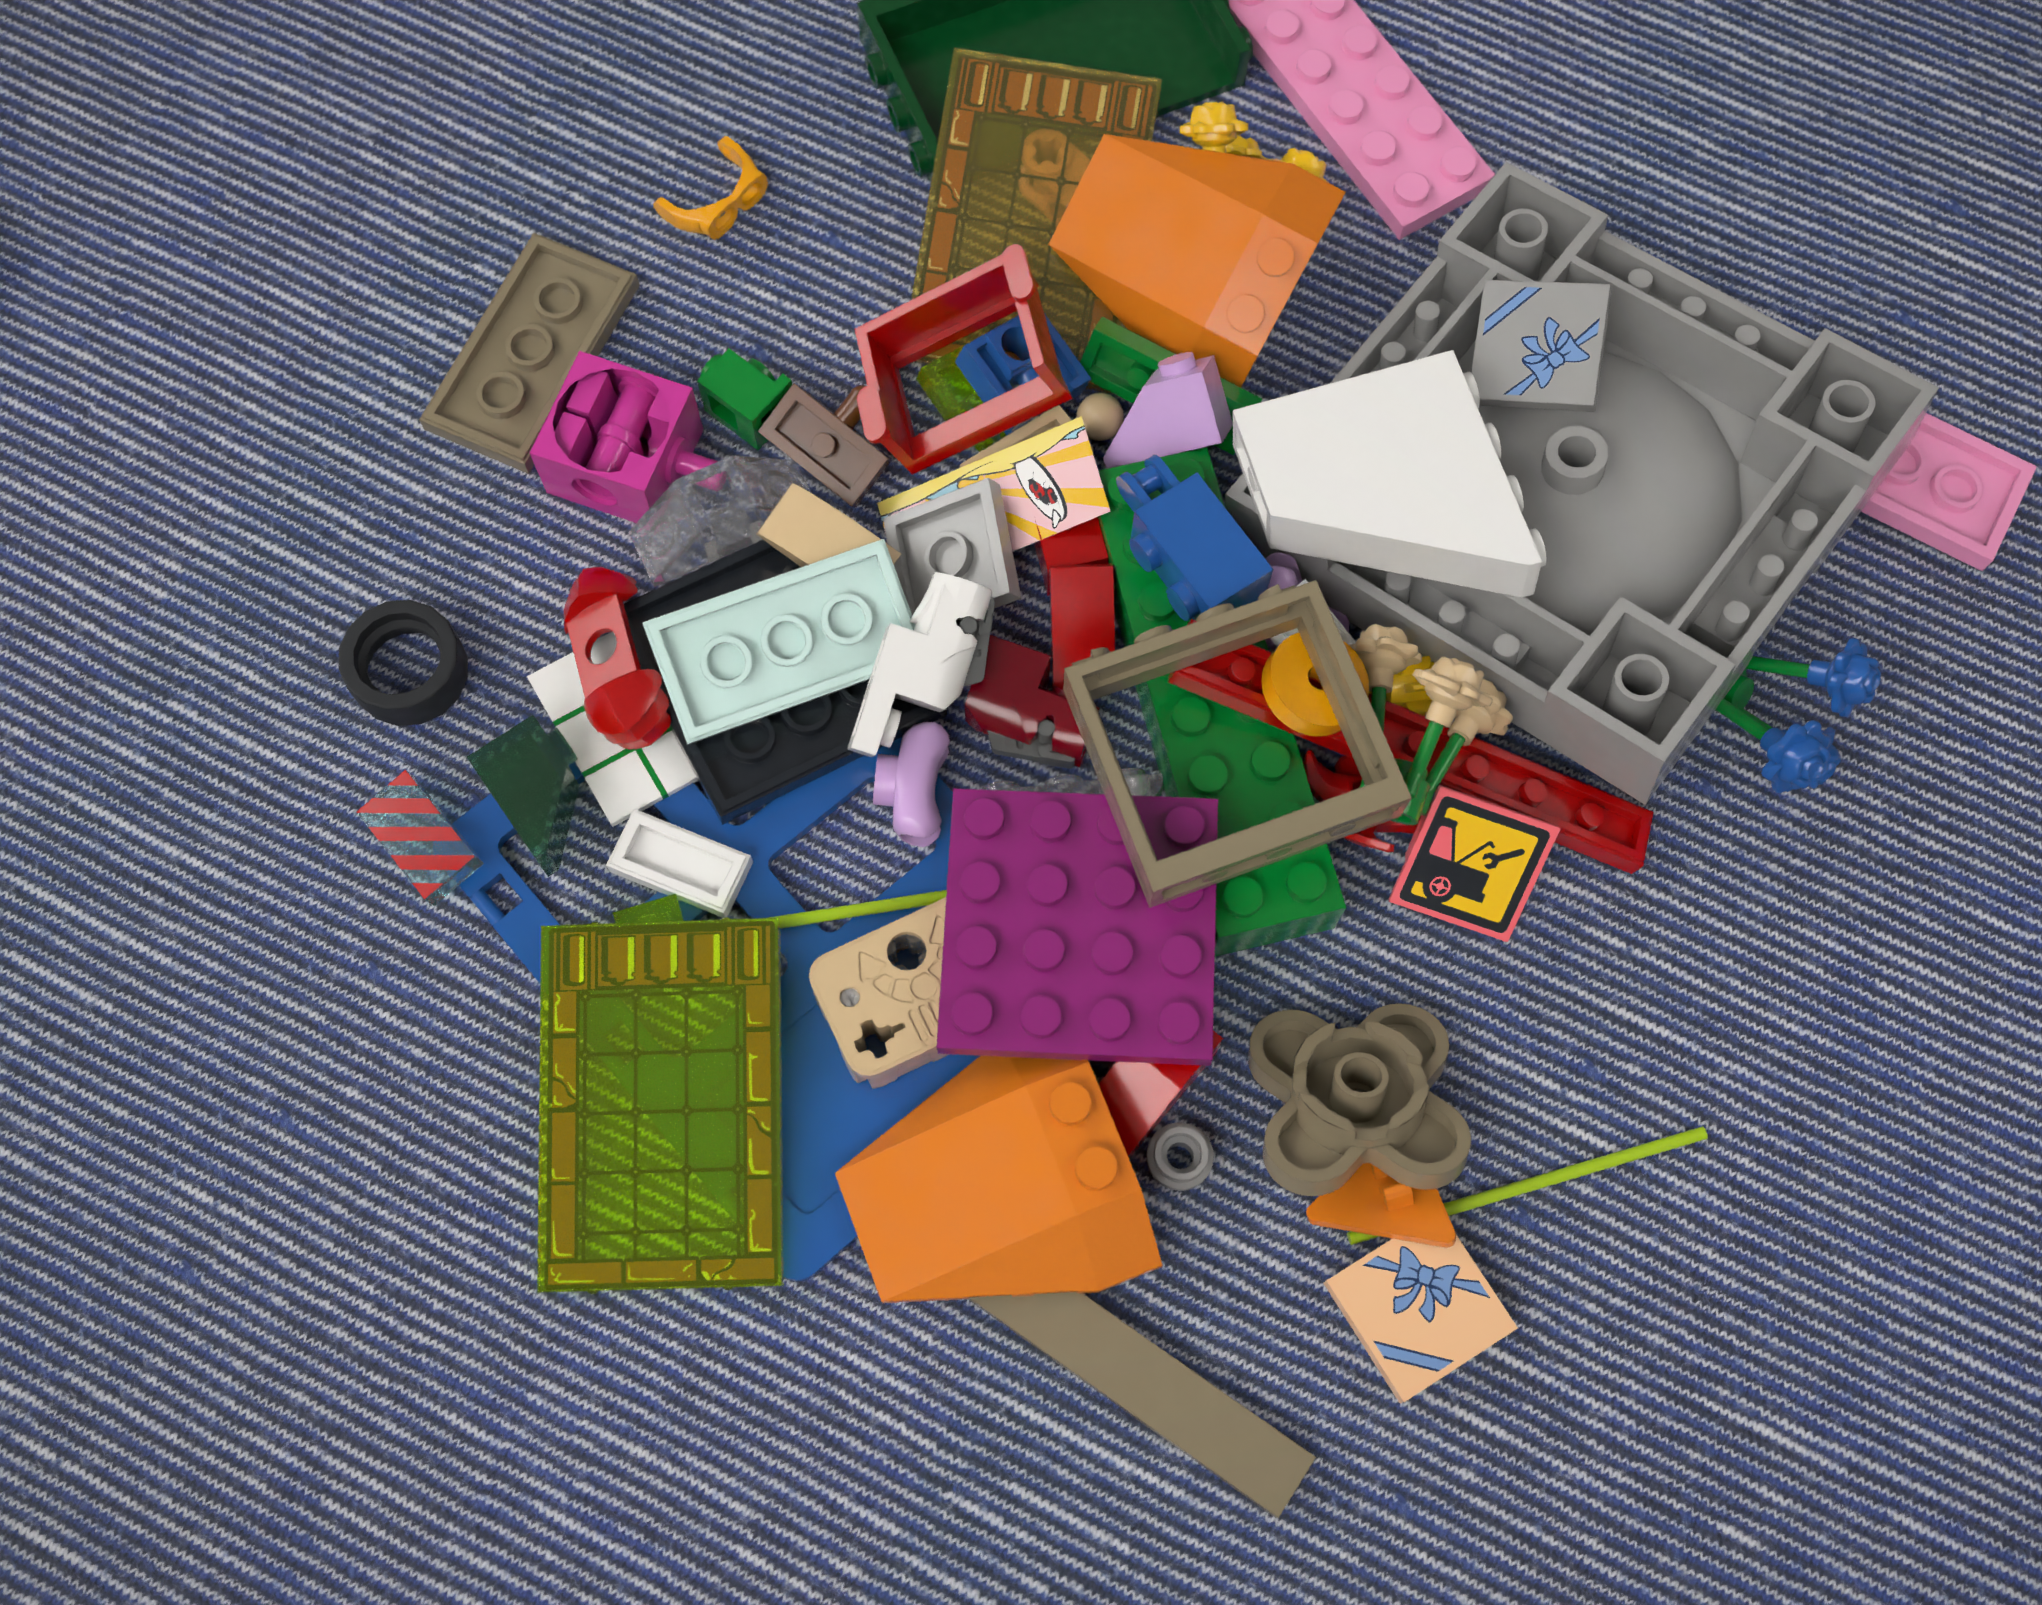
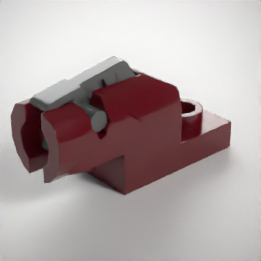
[965,635,1100,769]

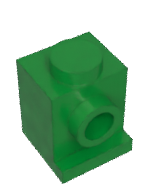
[697,348,792,450]

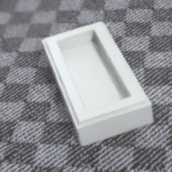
[606,809,753,919]

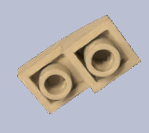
[756,483,901,567]

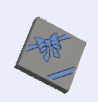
[1471,280,1612,412]

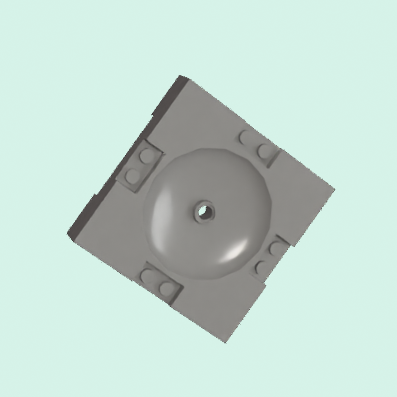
[1225,162,1939,805]

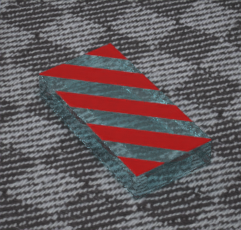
[356,770,484,906]

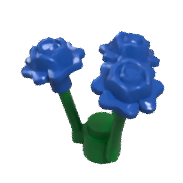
[1715,638,1881,794]

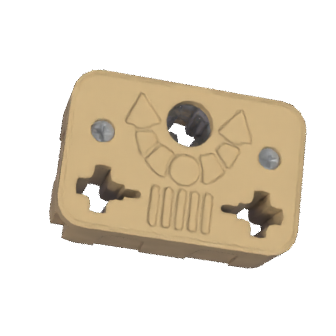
[809,897,950,1089]

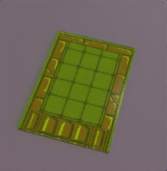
[537,917,784,1294]

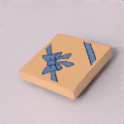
[1323,1235,1518,1403]

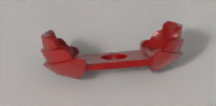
[564,567,671,750]

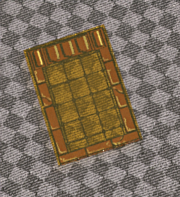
[911,48,1162,393]

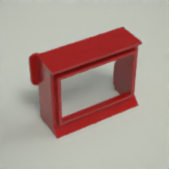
[854,244,1073,475]

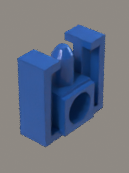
[955,313,1091,435]

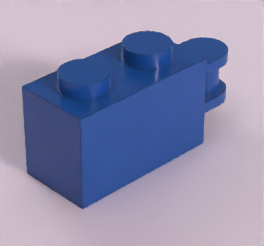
[1116,455,1273,621]

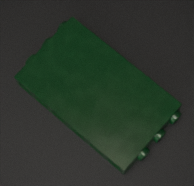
[857,0,1253,194]

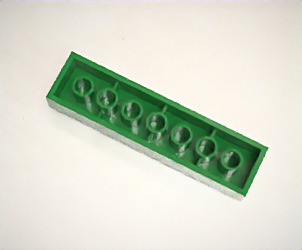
[1098,447,1346,957]

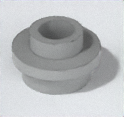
[1146,1122,1214,1191]

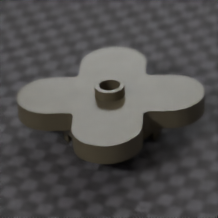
[1248,1004,1471,1196]

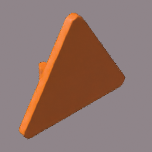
[1306,1163,1456,1248]

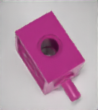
[530,351,723,530]

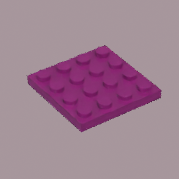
[936,788,1218,1066]

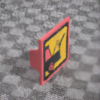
[1388,785,1561,942]

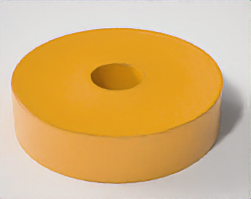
[1261,632,1369,736]

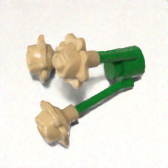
[1349,624,1513,825]

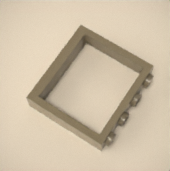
[1063,580,1412,908]

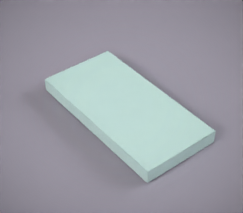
[643,539,916,745]

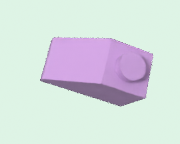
[1103,352,1233,469]

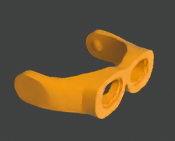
[653,136,768,240]

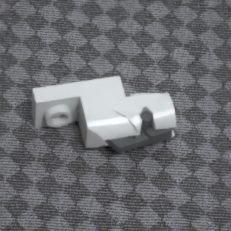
[847,572,995,757]

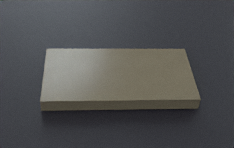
[419,232,640,474]

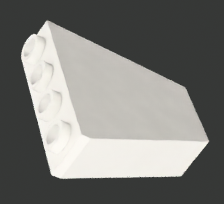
[1233,350,1547,598]

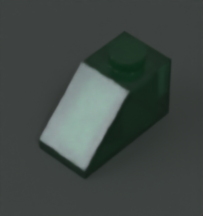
[467,715,579,877]

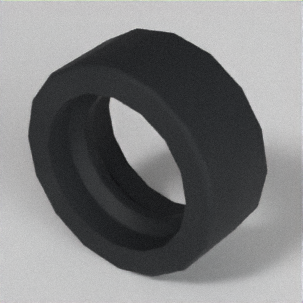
[339,600,468,726]

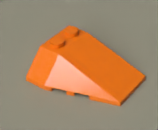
[1048,134,1346,387]
[835,1056,1163,1303]

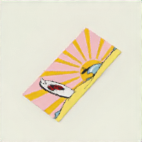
[877,416,1111,551]

